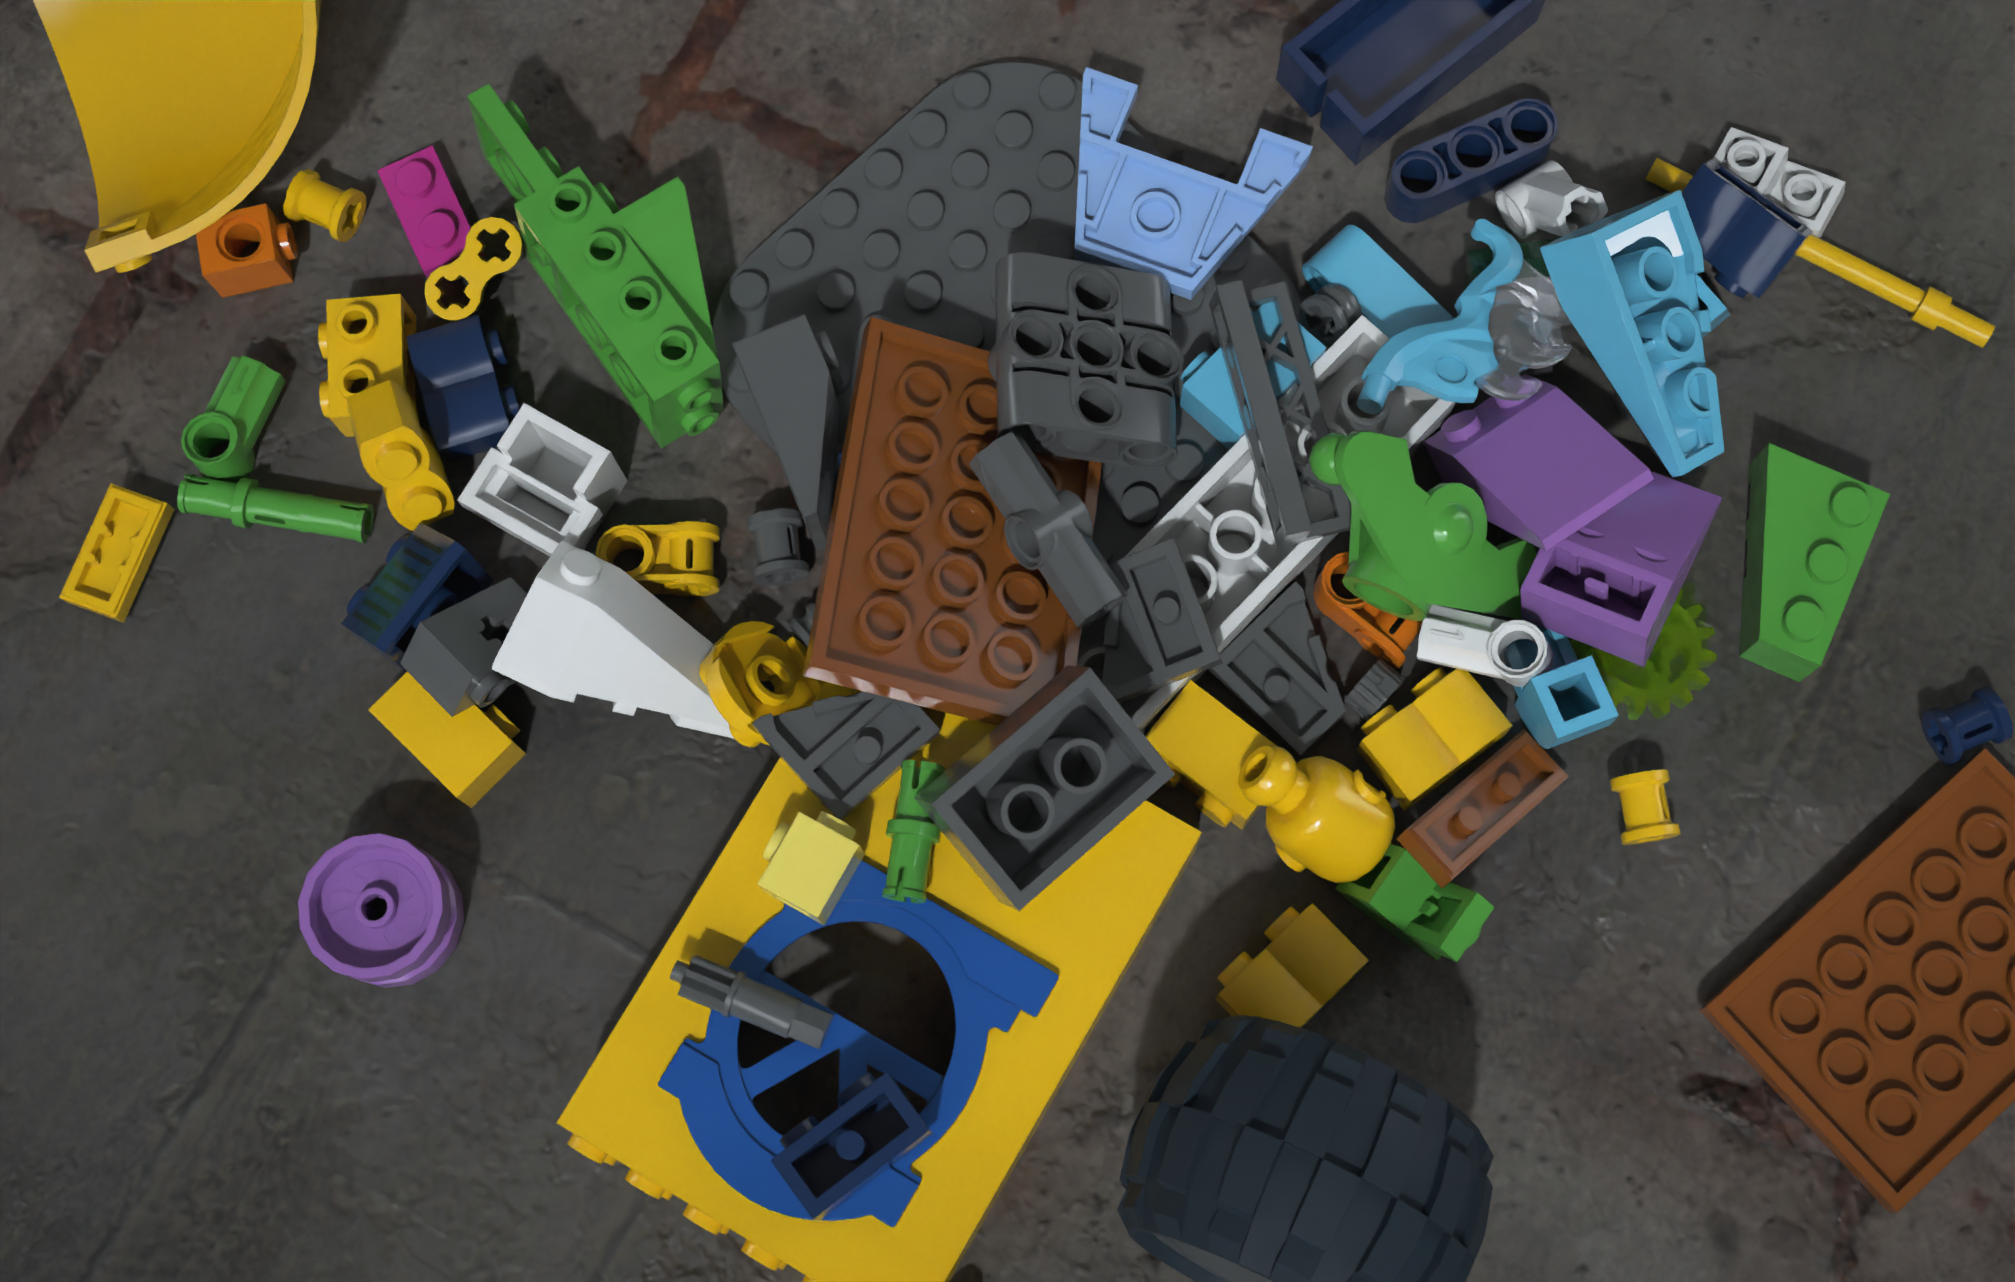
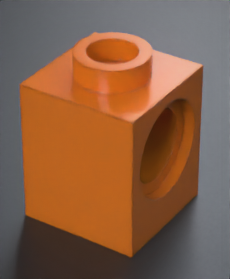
[196,203,298,298]

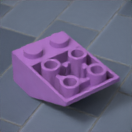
[1520,471,1722,667]

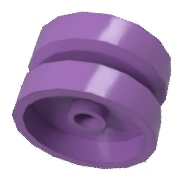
[298,833,464,988]

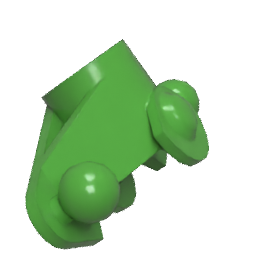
[1309,431,1537,621]

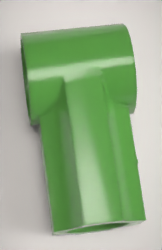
[181,355,286,483]

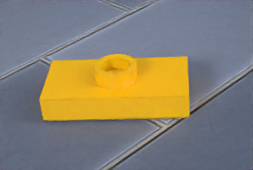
[59,483,175,623]

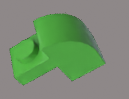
[1335,844,1495,962]

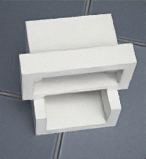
[457,403,627,556]

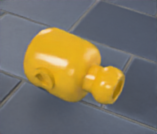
[1238,745,1395,883]

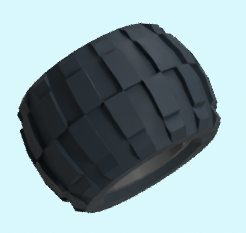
[1117,1015,1494,1282]

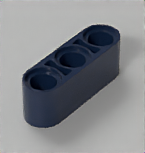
[1384,98,1558,223]

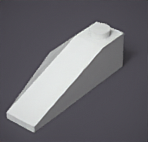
[492,541,771,739]

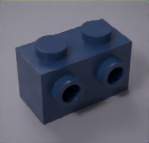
[770,1072,934,1220]

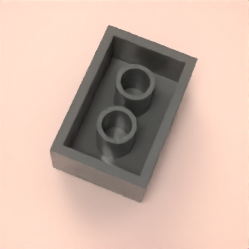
[914,665,1175,911]

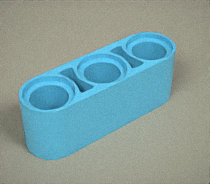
[1301,224,1455,339]

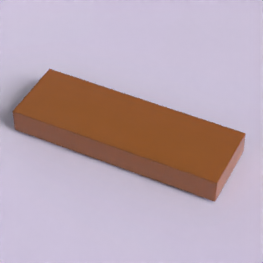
[1397,729,1569,889]

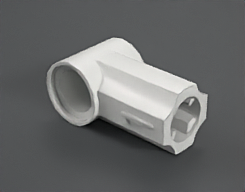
[1495,160,1608,239]
[1417,604,1553,687]

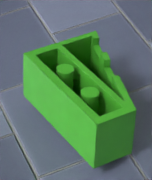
[1739,443,1890,682]

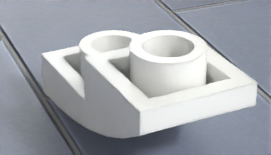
[1713,127,1846,238]

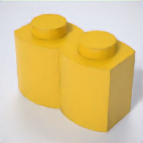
[347,379,454,531]
[1356,667,1513,811]
[1216,903,1369,1028]

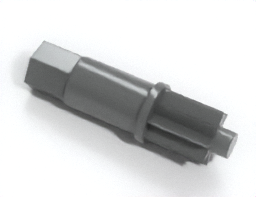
[670,955,834,1049]

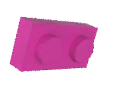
[377,145,485,278]

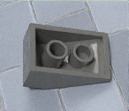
[732,314,845,552]

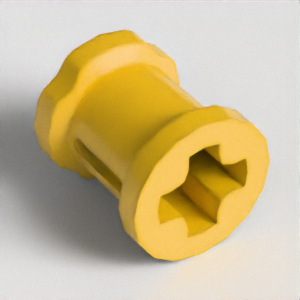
[283,169,367,242]
[1610,769,1681,845]

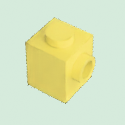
[758,811,865,925]

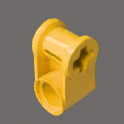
[595,521,720,597]

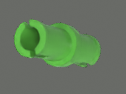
[882,760,945,904]

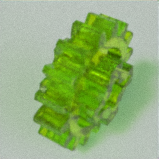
[1571,589,1717,720]

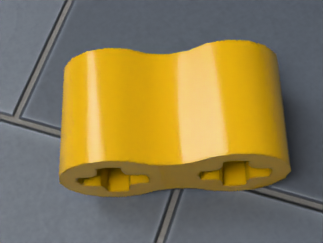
[424,217,524,321]

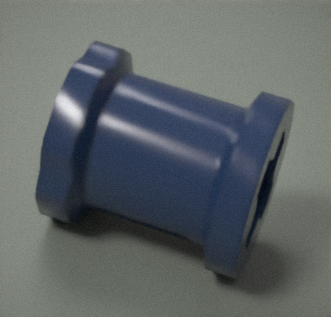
[1921,687,2013,765]

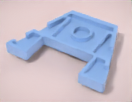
[1074,67,1313,300]

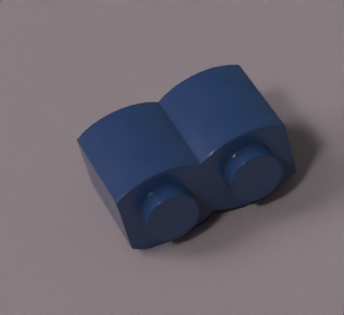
[1681,159,1813,298]
[406,315,522,462]

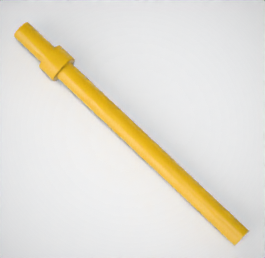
[1645,158,1995,348]

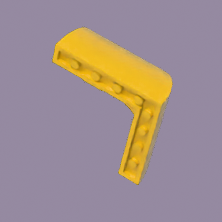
[33,0,322,273]

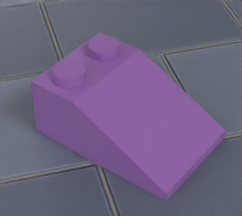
[1424,374,1654,551]

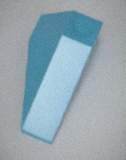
[1540,190,1725,477]

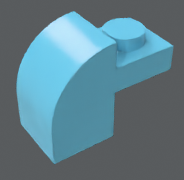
[1504,621,1619,749]

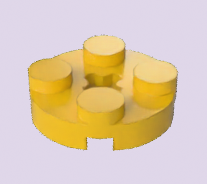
[699,621,826,747]

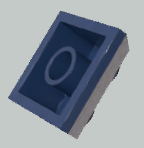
[341,523,494,672]

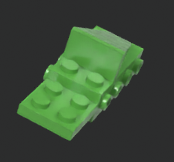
[467,84,724,449]

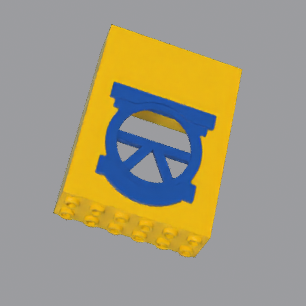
[556,682,1202,1282]

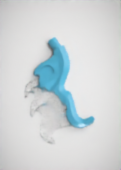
[1357,218,1572,415]

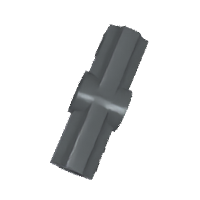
[969,432,1128,628]

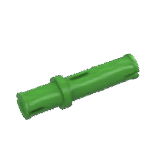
[177,473,374,543]

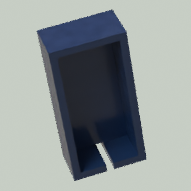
[1276,0,1545,165]

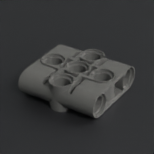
[987,252,1184,469]

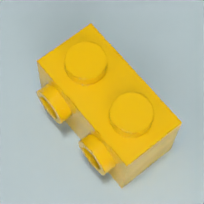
[318,293,419,437]

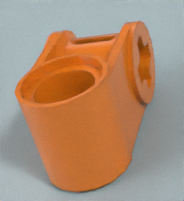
[1313,551,1423,669]

